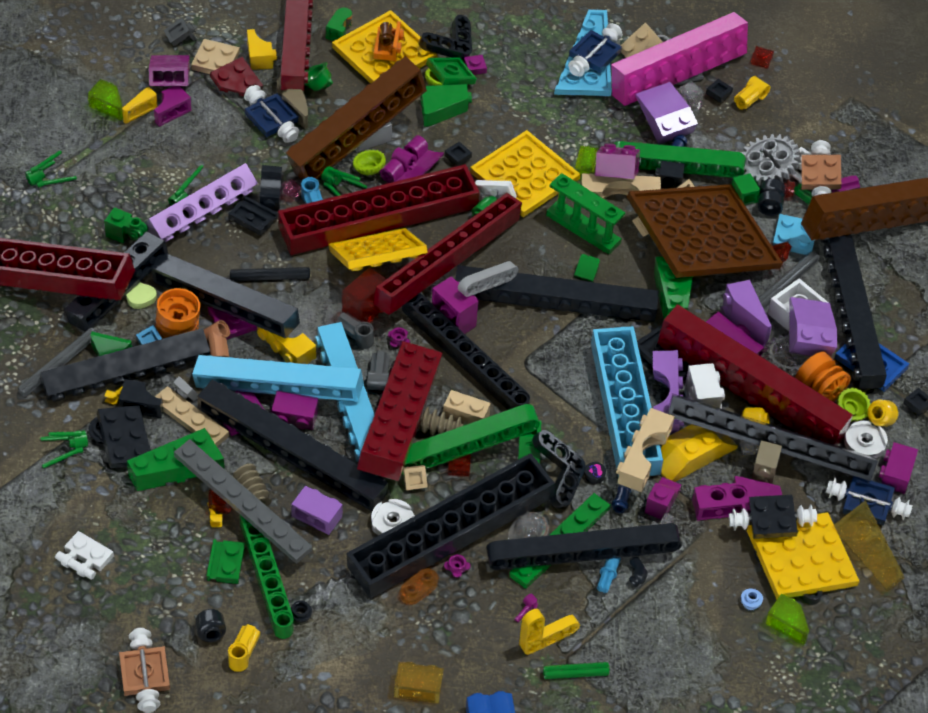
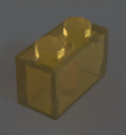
[394,662,444,703]

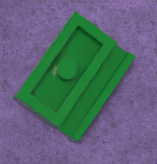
[206,539,245,584]

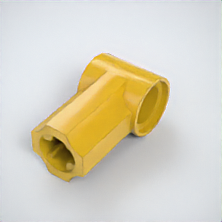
[734,76,771,110]
[228,624,260,672]

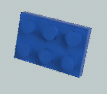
[834,344,909,392]

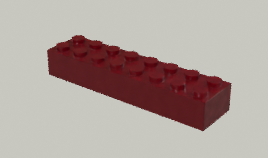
[0,238,135,300]
[357,341,442,481]

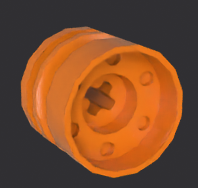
[155,288,200,339]
[795,351,851,402]

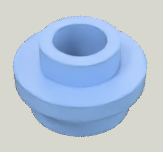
[741,589,763,610]

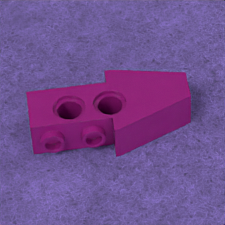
[692,476,782,521]

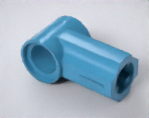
[301,177,323,204]

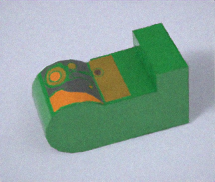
[326,8,352,41]

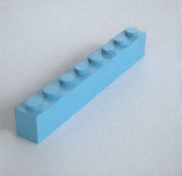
[315,322,374,462]
[192,355,364,402]

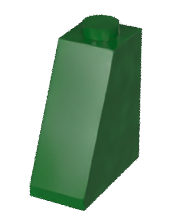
[420,84,472,127]

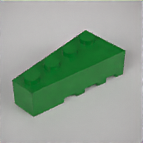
[654,257,693,319]
[127,428,225,491]

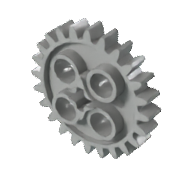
[741,134,801,187]

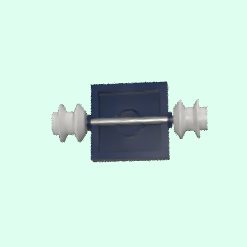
[568,23,623,77]
[244,85,299,143]
[826,476,913,525]

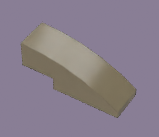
[277,77,308,129]

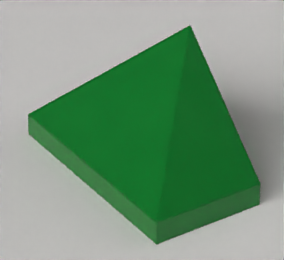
[90,332,132,356]

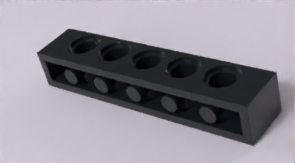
[64,232,169,331]

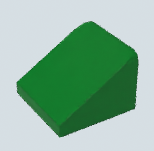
[574,254,600,282]

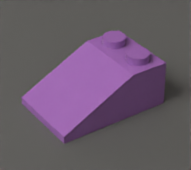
[635,82,698,145]
[720,280,772,349]
[789,297,837,357]

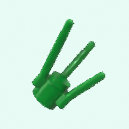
[25,151,77,188]
[168,165,203,206]
[321,166,367,196]
[40,430,88,468]

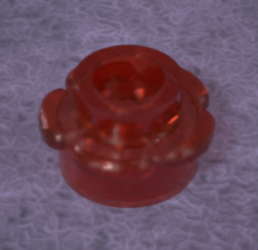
[783,180,795,199]

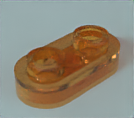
[400,569,439,605]

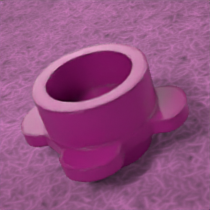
[388,327,410,348]
[444,554,470,578]

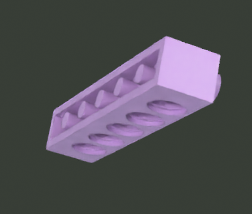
[144,163,258,242]

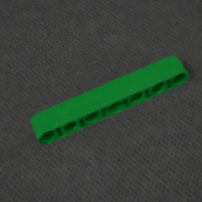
[614,141,746,178]
[402,404,540,475]
[240,515,294,639]

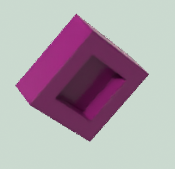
[464,55,487,75]

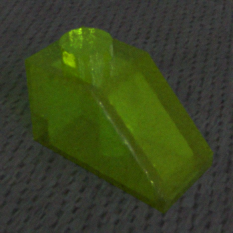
[88,79,123,121]
[575,145,600,174]
[765,594,809,646]

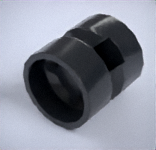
[757,179,786,216]

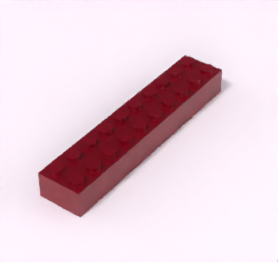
[278,164,480,255]
[657,304,853,446]

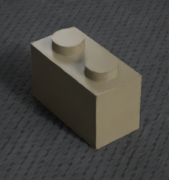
[752,441,782,484]

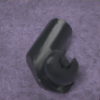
[629,557,648,587]

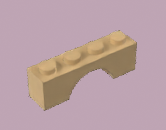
[581,173,661,199]
[616,408,674,492]

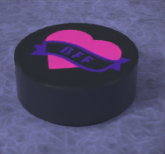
[584,462,606,483]

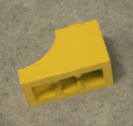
[247,29,277,70]

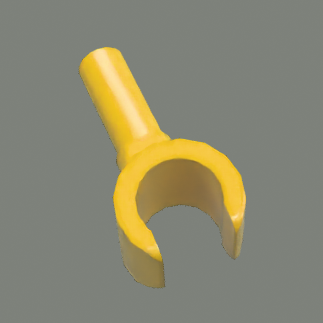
[105,386,123,405]
[207,501,222,527]

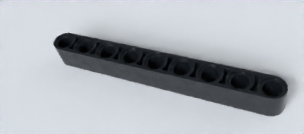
[402,293,530,410]
[486,523,682,570]

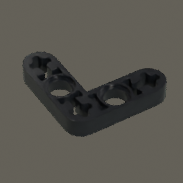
[418,15,472,60]
[532,430,586,509]

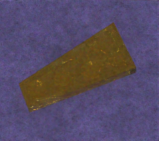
[832,500,905,591]

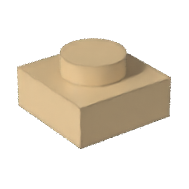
[403,465,428,490]

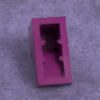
[154,86,191,127]
[645,477,682,521]

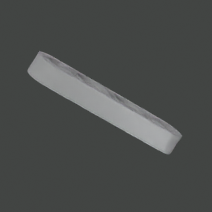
[458,261,519,297]

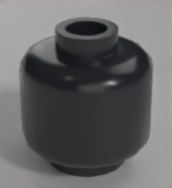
[195,609,226,642]

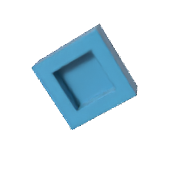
[135,325,162,345]

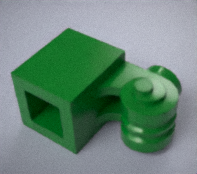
[104,207,148,243]

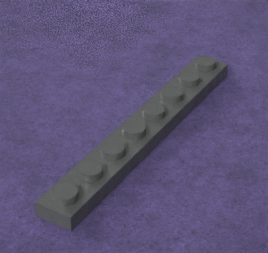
[174,439,312,564]

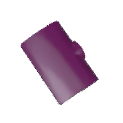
[380,135,444,183]
[706,312,766,357]

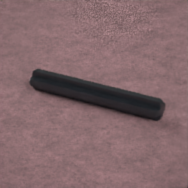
[230,267,310,281]

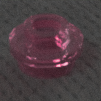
[282,179,301,198]

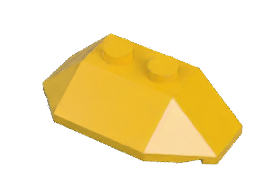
[661,424,738,482]

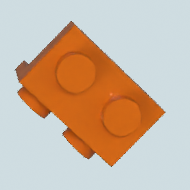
[373,21,404,61]

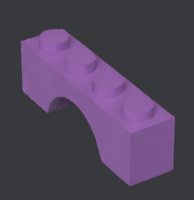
[653,350,684,434]

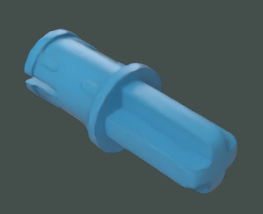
[597,558,621,593]

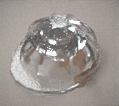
[508,512,549,540]

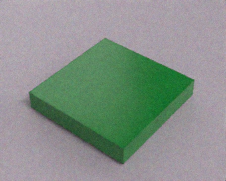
[426,58,477,85]

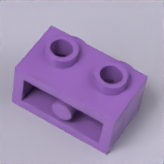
[292,486,343,535]

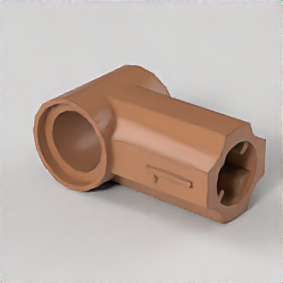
[204,320,230,357]

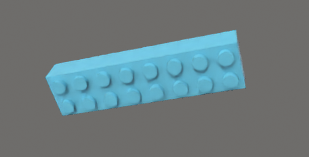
[591,326,663,478]

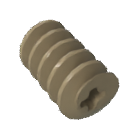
[419,407,466,436]
[233,463,272,507]

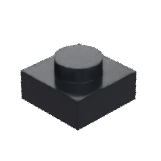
[706,79,733,103]
[444,142,472,166]
[903,388,928,416]

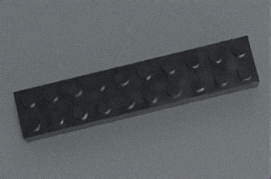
[346,453,555,599]

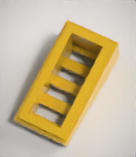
[122,87,158,124]

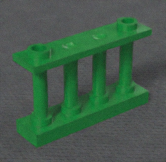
[546,173,626,255]

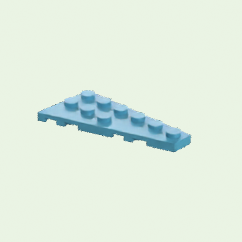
[554,10,612,96]

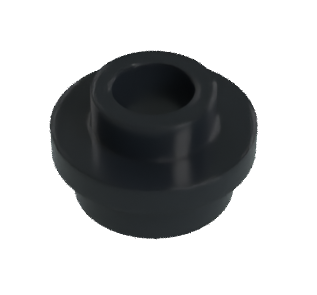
[291,600,312,622]

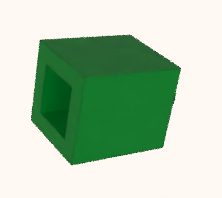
[731,173,760,206]

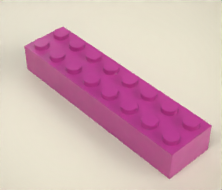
[611,12,748,106]

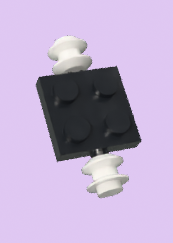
[729,495,817,539]

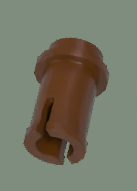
[379,22,394,46]

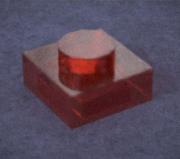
[750,46,774,69]
[772,241,792,262]
[448,454,471,476]
[208,489,232,514]

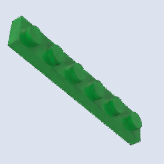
[509,493,610,589]

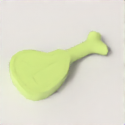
[126,282,157,309]

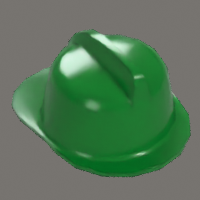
[304,62,333,91]

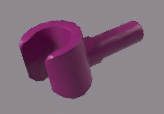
[514,593,538,623]

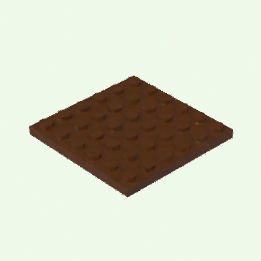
[627,184,783,278]

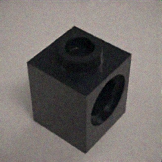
[655,160,685,189]

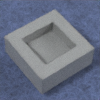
[174,376,199,401]

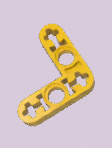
[519,609,580,655]

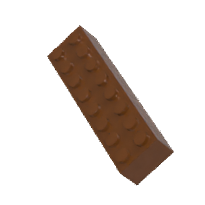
[286,56,427,180]
[801,178,928,241]

